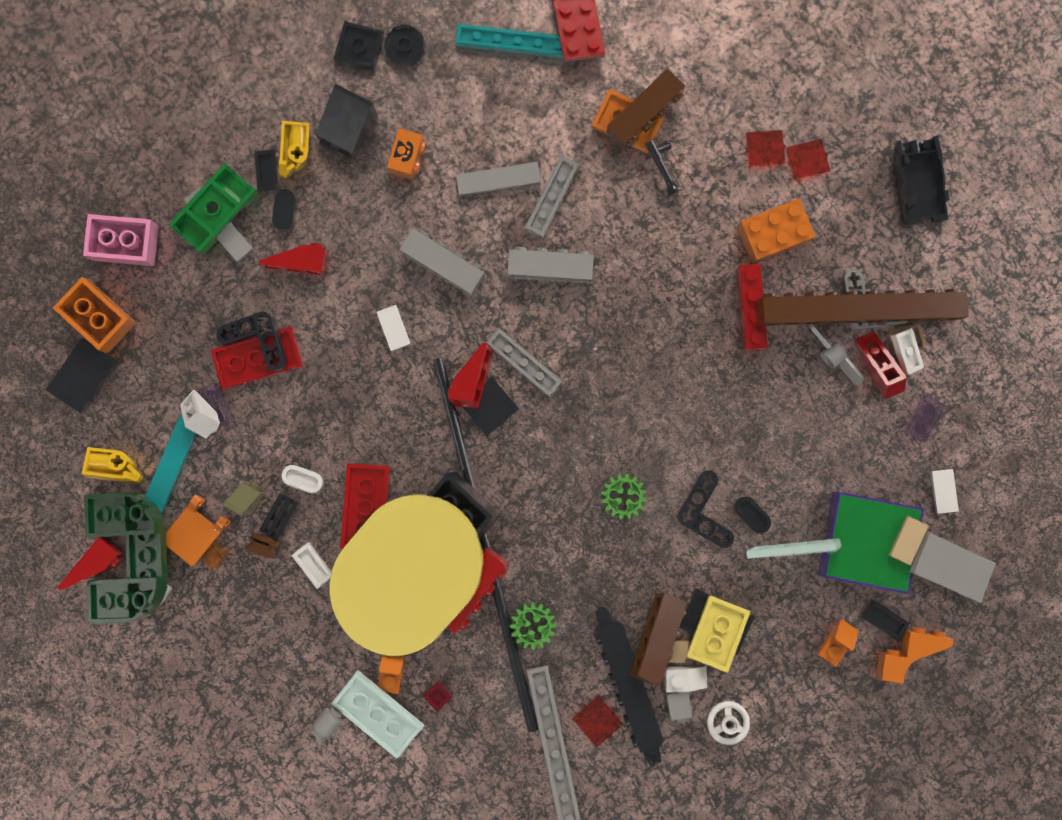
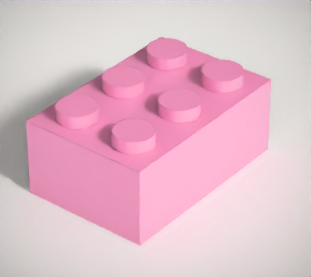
[83,214,159,266]

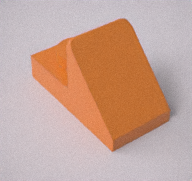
[817,618,859,667]
[378,655,405,694]

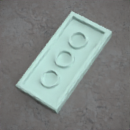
[746,539,841,559]
[331,670,424,759]

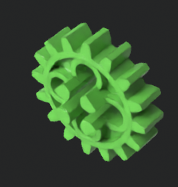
[601,474,647,520]
[509,602,556,650]

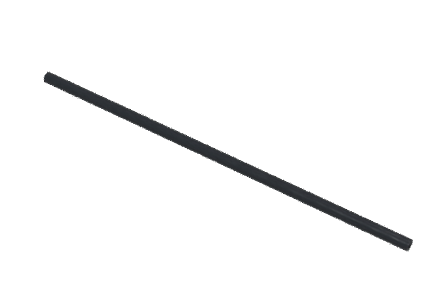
[433,357,538,733]

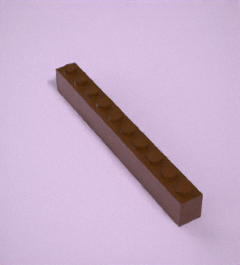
[756,289,969,326]

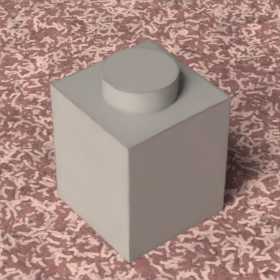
[665,691,693,723]

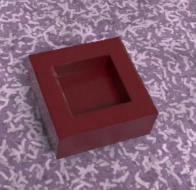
[423,680,453,712]

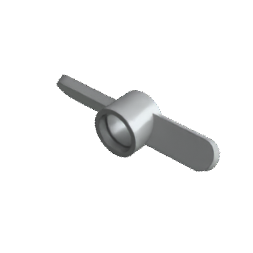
[809,324,864,385]

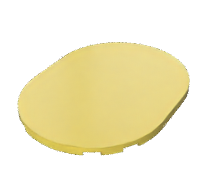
[330,494,483,656]

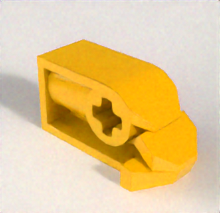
[279,120,310,178]
[82,447,143,485]

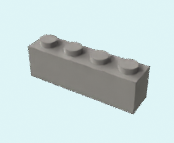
[399,229,485,297]
[508,247,594,284]

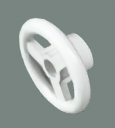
[707,701,750,745]

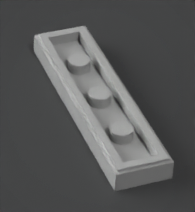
[524,155,580,239]
[456,162,541,197]
[184,186,254,263]
[486,328,563,398]

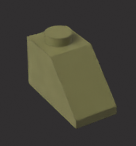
[223,481,265,516]

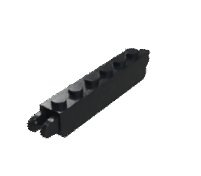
[594,606,664,766]

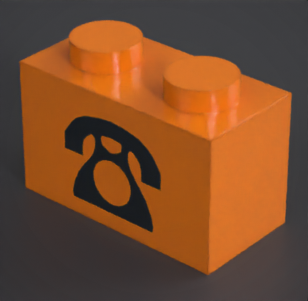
[387,128,427,180]

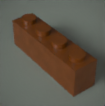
[606,68,685,150]
[629,593,687,686]

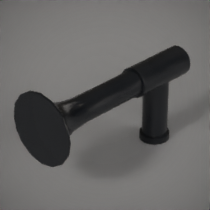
[645,140,685,199]

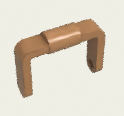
[887,323,926,354]

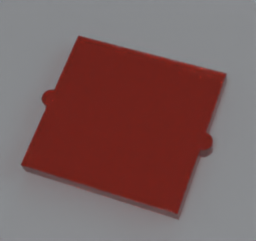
[745,130,786,167]
[786,139,831,181]
[572,695,623,748]

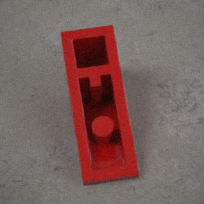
[259,243,329,276]
[855,331,907,399]
[448,342,493,409]
[57,537,126,591]

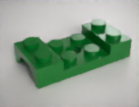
[168,163,259,255]

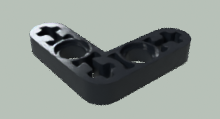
[216,311,288,371]
[677,470,734,548]

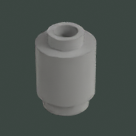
[311,707,342,741]

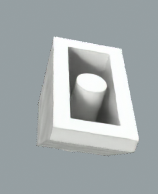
[180,390,220,438]
[664,665,707,692]

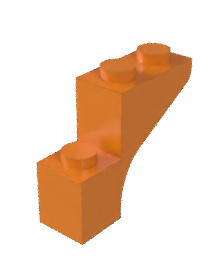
[876,627,954,684]

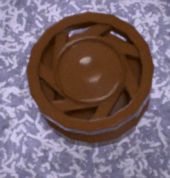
[246,532,281,559]

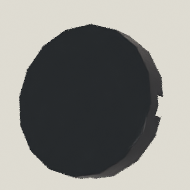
[384,24,426,67]

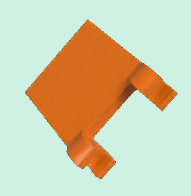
[166,495,232,567]

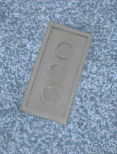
[910,532,996,603]

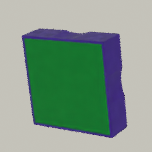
[817,492,924,594]

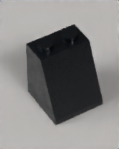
[315,84,378,159]

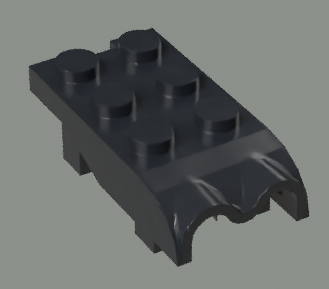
[894,135,950,227]

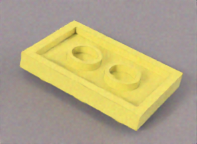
[686,595,751,673]

